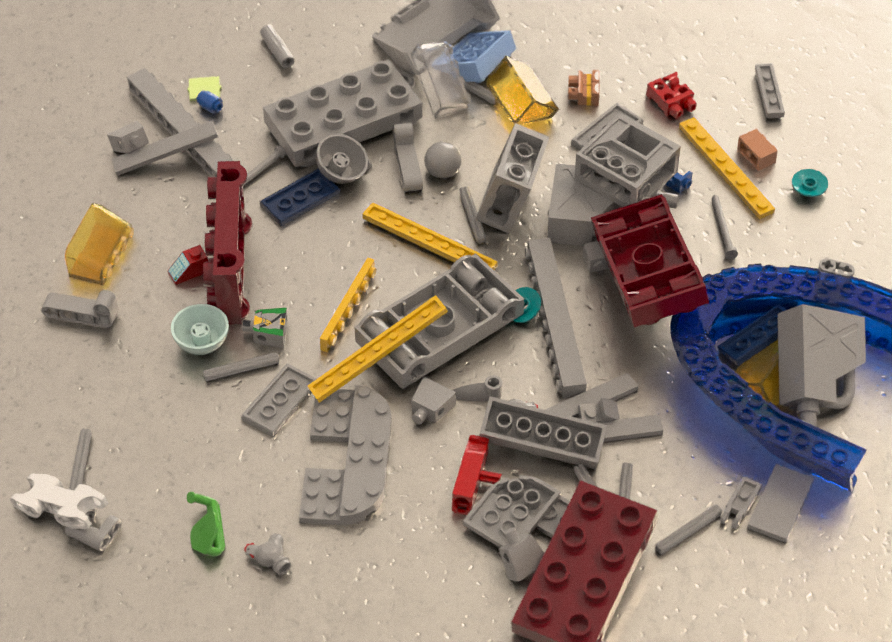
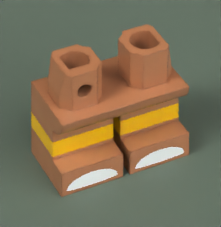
[568,70,600,106]

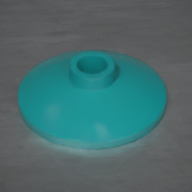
[792,169,828,197]
[513,287,541,323]

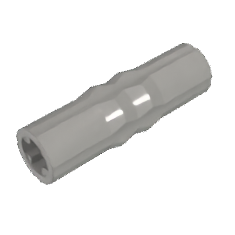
[260,25,295,68]

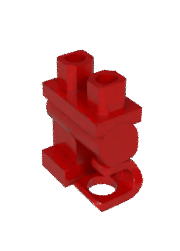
[646,72,697,119]

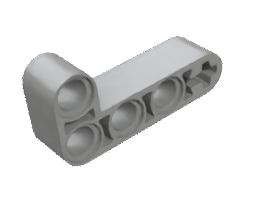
[393,123,423,192]
[41,290,118,328]

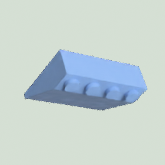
[433,30,516,83]

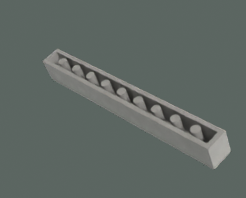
[127,68,233,177]
[525,238,587,399]

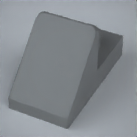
[578,397,620,422]

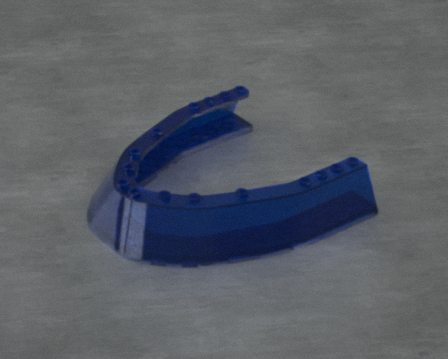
[670,263,892,492]

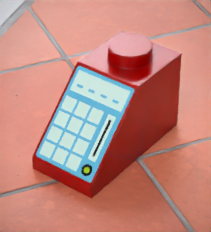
[168,245,208,285]

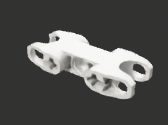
[10,474,108,529]

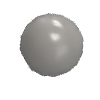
[424,142,462,179]

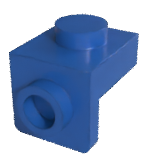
[665,171,693,194]

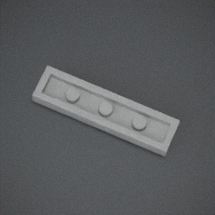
[755,63,785,118]

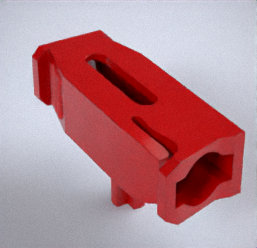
[451,435,502,515]

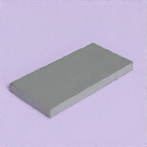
[571,103,644,150]
[241,363,316,437]
[747,464,814,543]

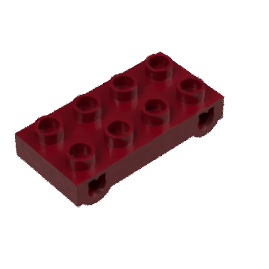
[203,161,253,325]
[591,194,709,328]
[511,480,658,642]

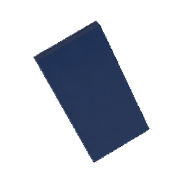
[260,169,340,227]
[717,304,787,366]

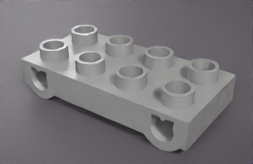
[263,59,423,167]
[354,253,524,389]

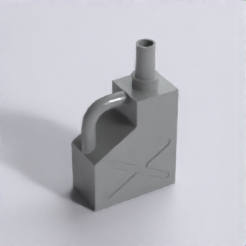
[547,163,678,246]
[778,304,866,444]

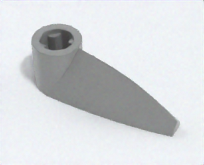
[453,375,502,401]

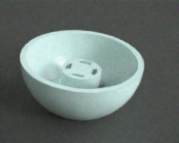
[171,304,229,355]

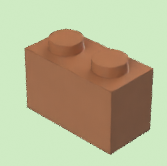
[737,129,778,171]

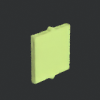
[187,76,222,101]

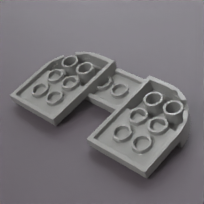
[299,385,391,525]
[463,475,570,547]

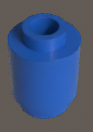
[196,90,223,114]

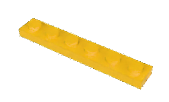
[320,257,377,353]

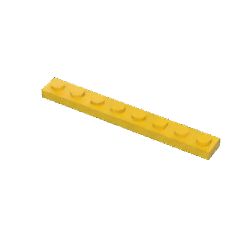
[679,117,775,220]
[362,202,498,270]
[307,295,448,403]

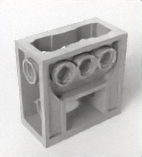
[575,113,681,207]
[475,123,549,233]

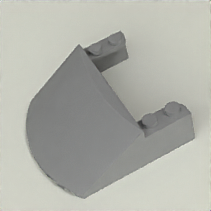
[372,0,500,76]

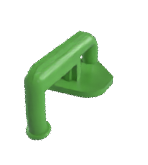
[186,491,225,557]

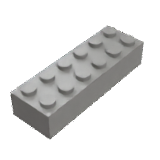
[480,396,607,470]

